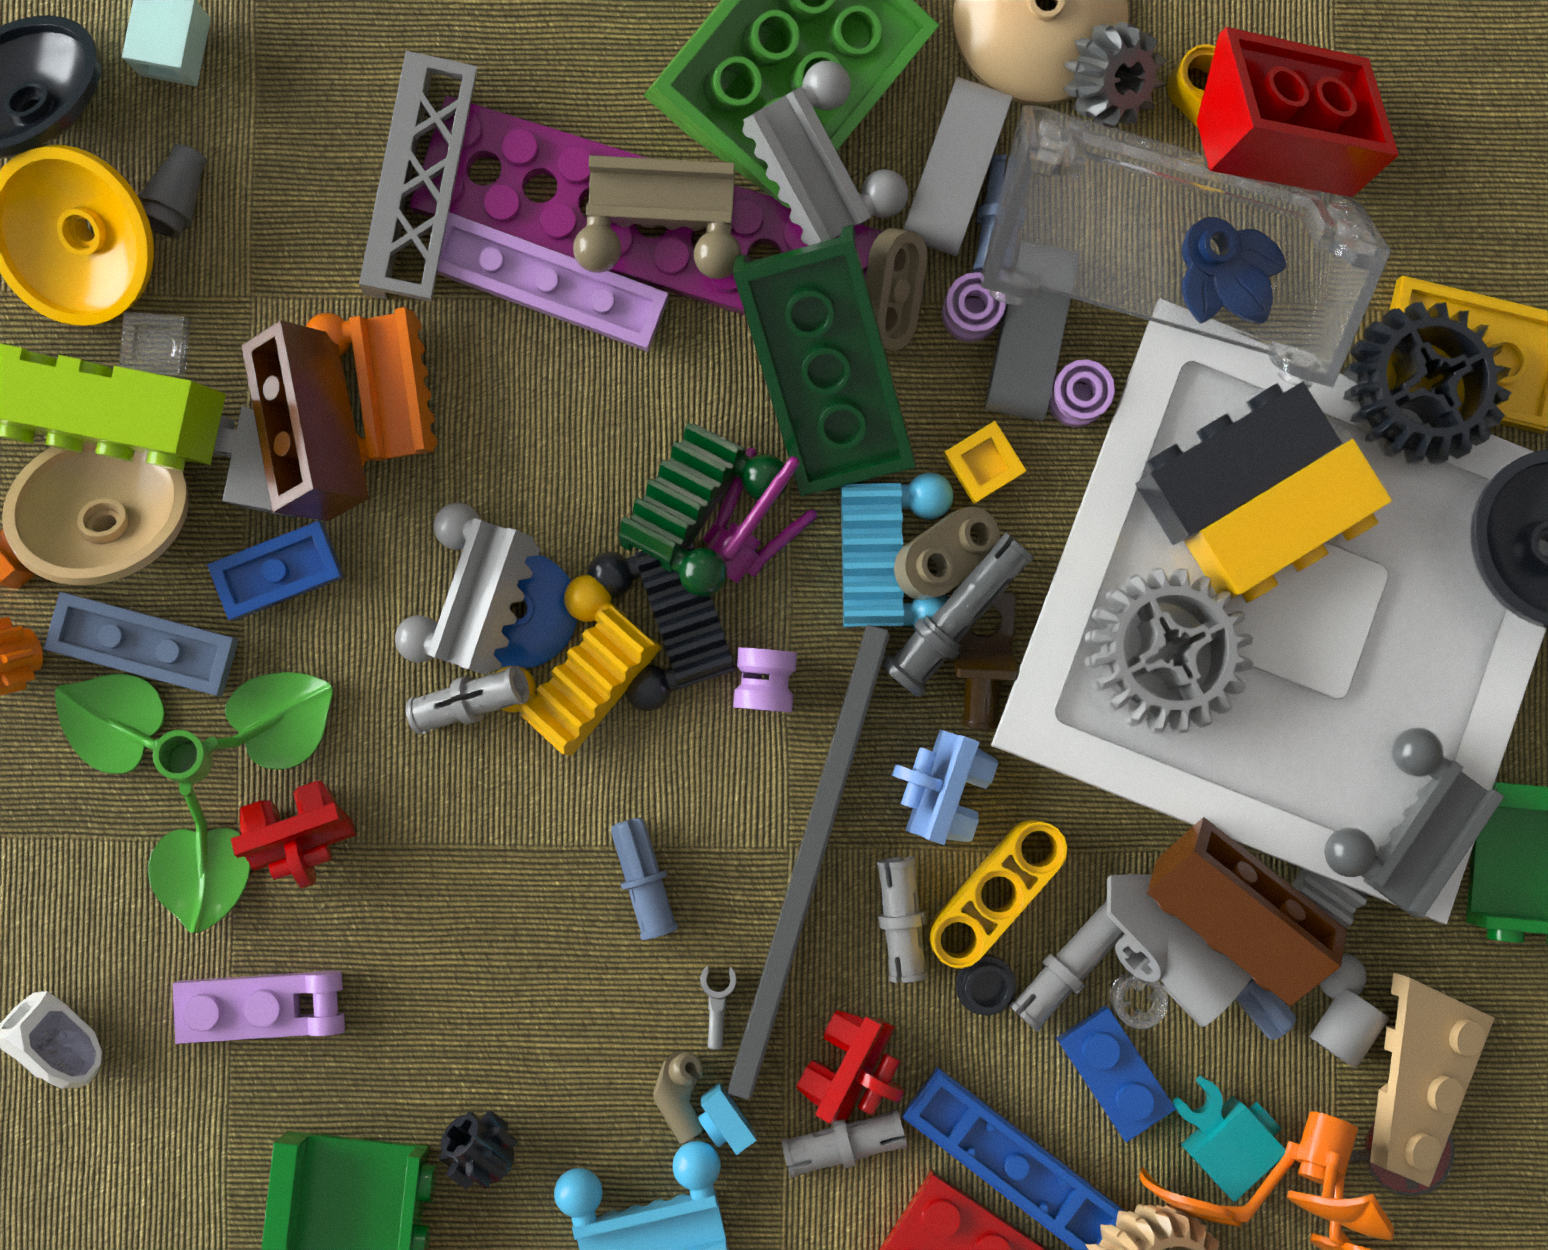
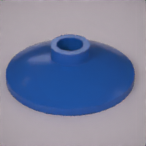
[494,555,578,669]

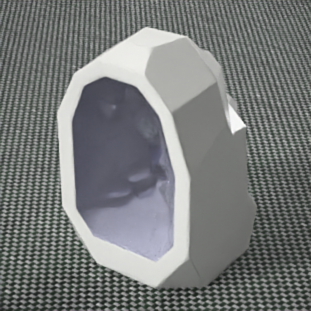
[0,991,102,1089]

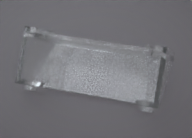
[981,105,1391,388]

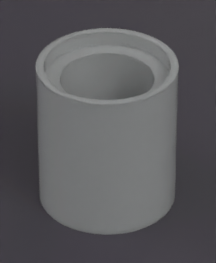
[1309,989,1390,1069]

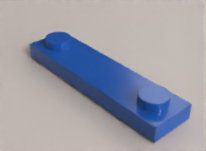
[901,1066,1127,1250]

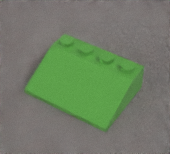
[643,0,939,209]

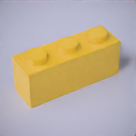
[1184,438,1392,603]

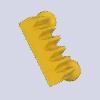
[496,574,662,756]

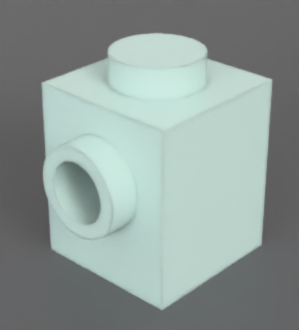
[122,0,211,86]

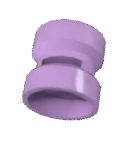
[941,272,1006,343]
[1048,359,1115,428]
[733,648,797,713]

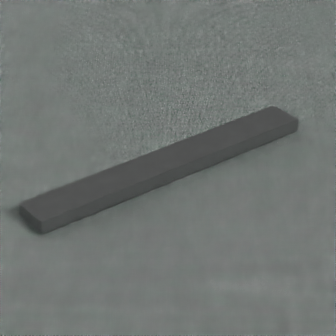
[728,625,890,1100]

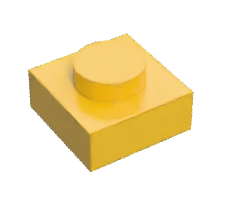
[943,421,1026,504]

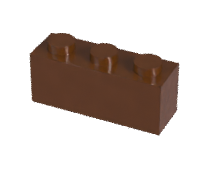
[241,320,369,521]
[1147,817,1347,1006]

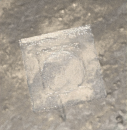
[119,312,190,379]

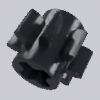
[439,1110,517,1190]

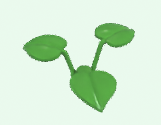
[55,672,333,933]

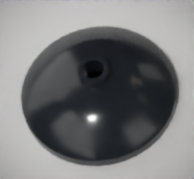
[0,15,102,159]
[1470,449,1548,628]

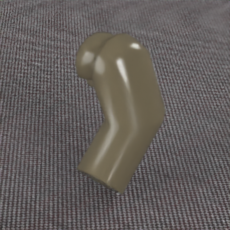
[653,1051,704,1144]

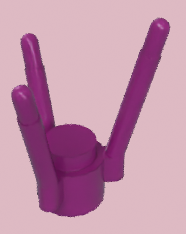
[702,448,817,584]

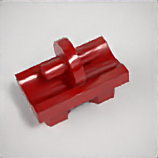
[231,780,356,889]
[796,1010,905,1124]

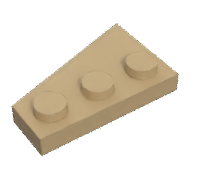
[1370,972,1495,1187]

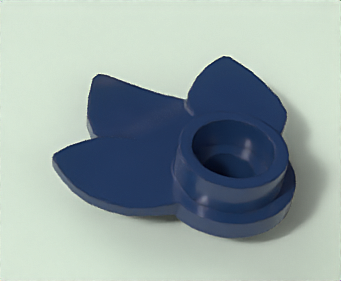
[1181,217,1286,325]

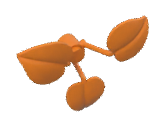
[1139,1111,1395,1250]

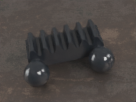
[587,542,736,711]

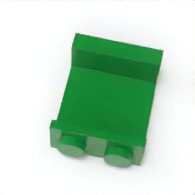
[1466,782,1548,944]
[261,1131,437,1250]

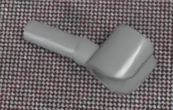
[700,965,737,1049]

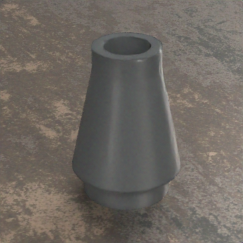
[138,144,207,238]

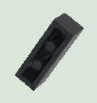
[1135,381,1343,545]

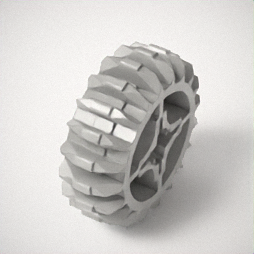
[1085,567,1253,734]

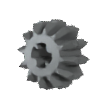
[1063,22,1168,127]

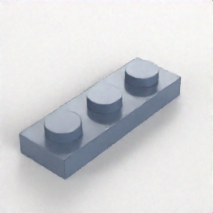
[43,592,239,696]

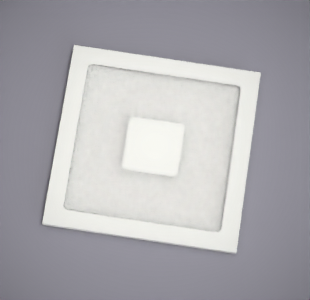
[991,301,1548,924]

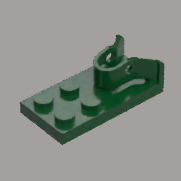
[733,224,916,497]

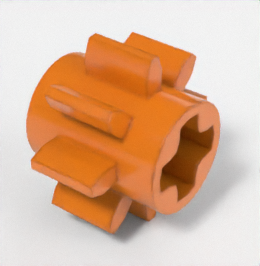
[0,617,43,696]

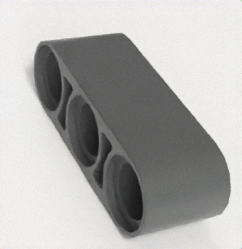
[984,243,1078,422]

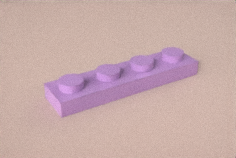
[437,212,669,352]

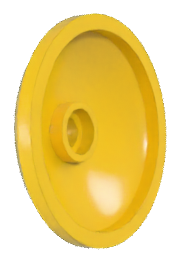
[0,145,154,326]

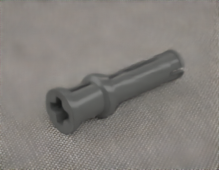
[881,532,1035,698]

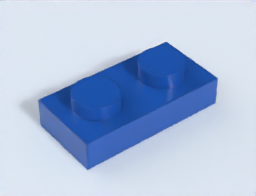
[207,521,345,621]
[1056,1005,1176,1143]

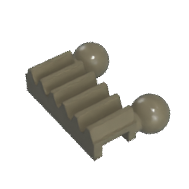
[573,155,742,279]

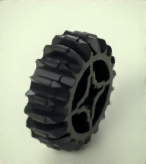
[1342,301,1512,465]

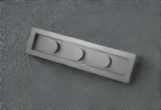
[359,51,478,302]

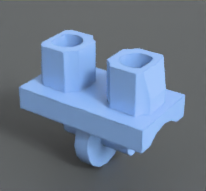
[892,730,998,845]

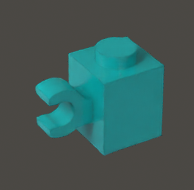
[1172,1075,1285,1202]

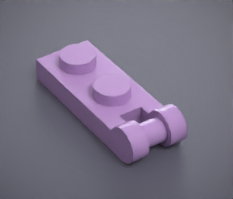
[172,970,345,1044]

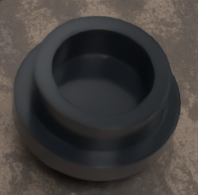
[955,954,1016,1016]

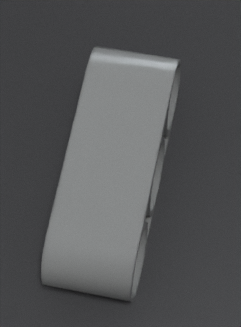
[903,77,1013,257]

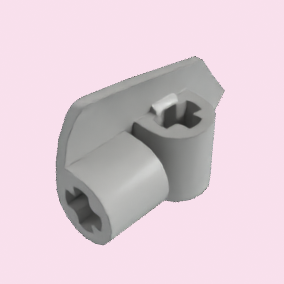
[1107,874,1252,1028]

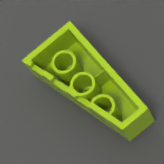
[0,343,226,471]

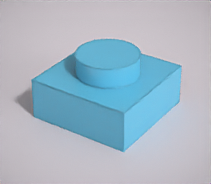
[698,1082,757,1155]

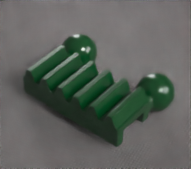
[618,423,788,596]

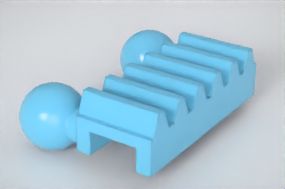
[841,472,954,631]
[554,1141,729,1250]

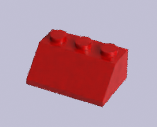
[1196,26,1399,197]

